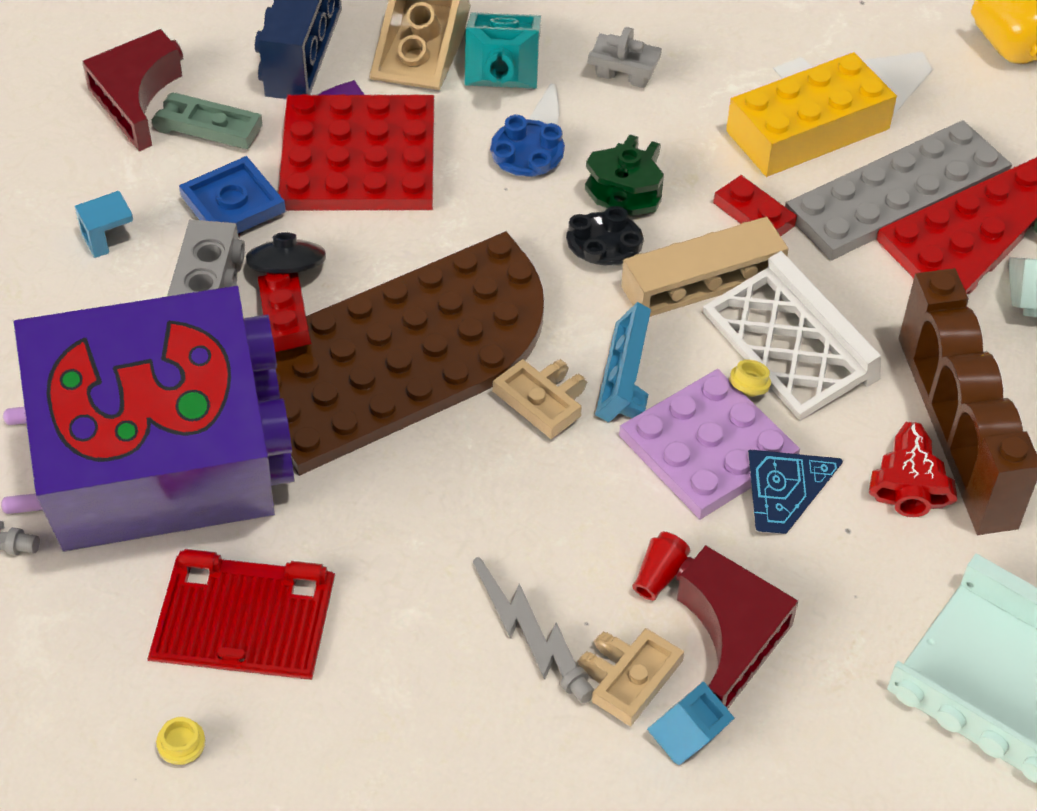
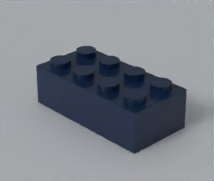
[255,0,342,99]

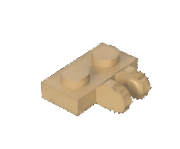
[493,359,588,439]
[577,628,684,727]

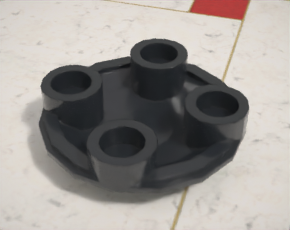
[566,206,644,266]

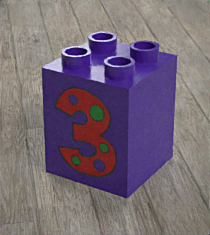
[13,286,295,552]

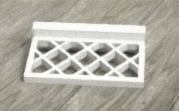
[703,251,881,421]

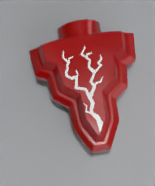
[868,422,958,517]

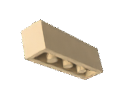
[621,217,789,317]

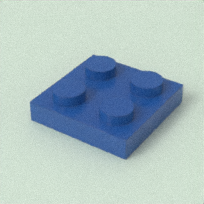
[179,156,286,233]

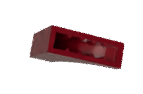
[82,29,183,152]
[676,545,799,709]

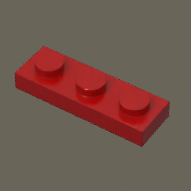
[258,272,312,352]

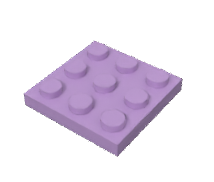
[619,369,800,520]

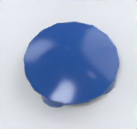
[490,115,565,177]

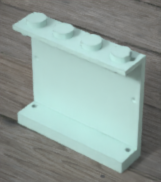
[887,553,1037,783]

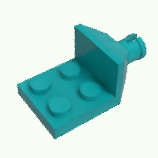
[465,12,541,89]

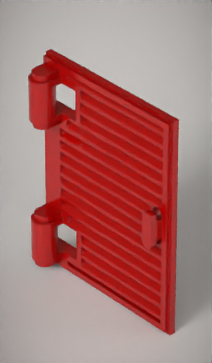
[147,549,335,680]

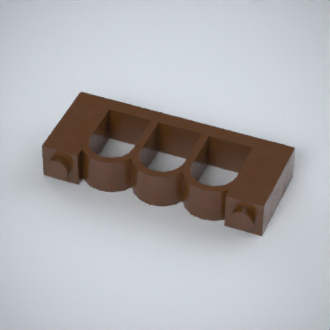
[898,268,1037,535]

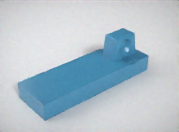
[595,302,651,422]

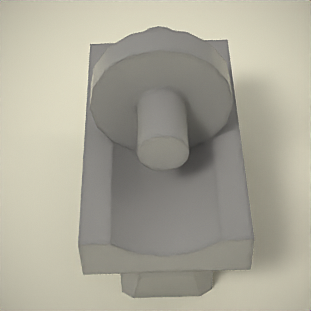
[588,27,662,88]

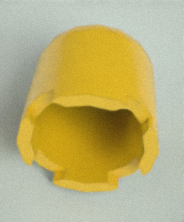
[971,0,1037,64]

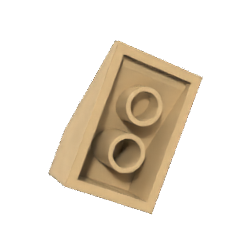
[369,0,470,90]

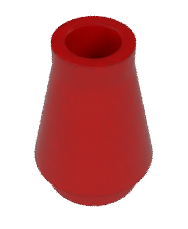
[632,531,691,601]

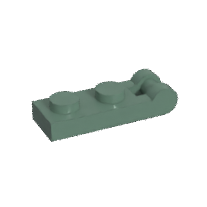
[151,93,263,150]

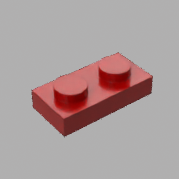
[713,175,797,236]

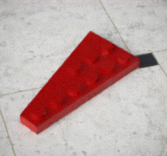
[876,157,1037,295]

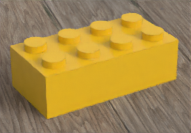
[726,52,897,177]

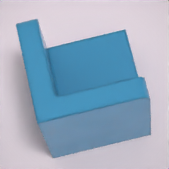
[75,191,133,258]
[647,681,735,765]

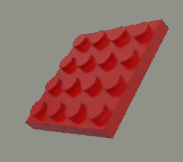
[278,94,435,211]

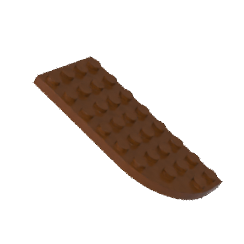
[275,231,544,476]

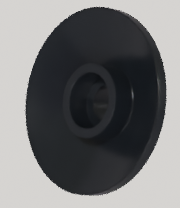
[246,232,326,274]

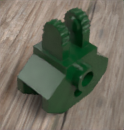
[585,134,664,216]

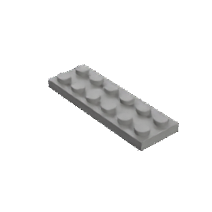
[785,120,1012,261]

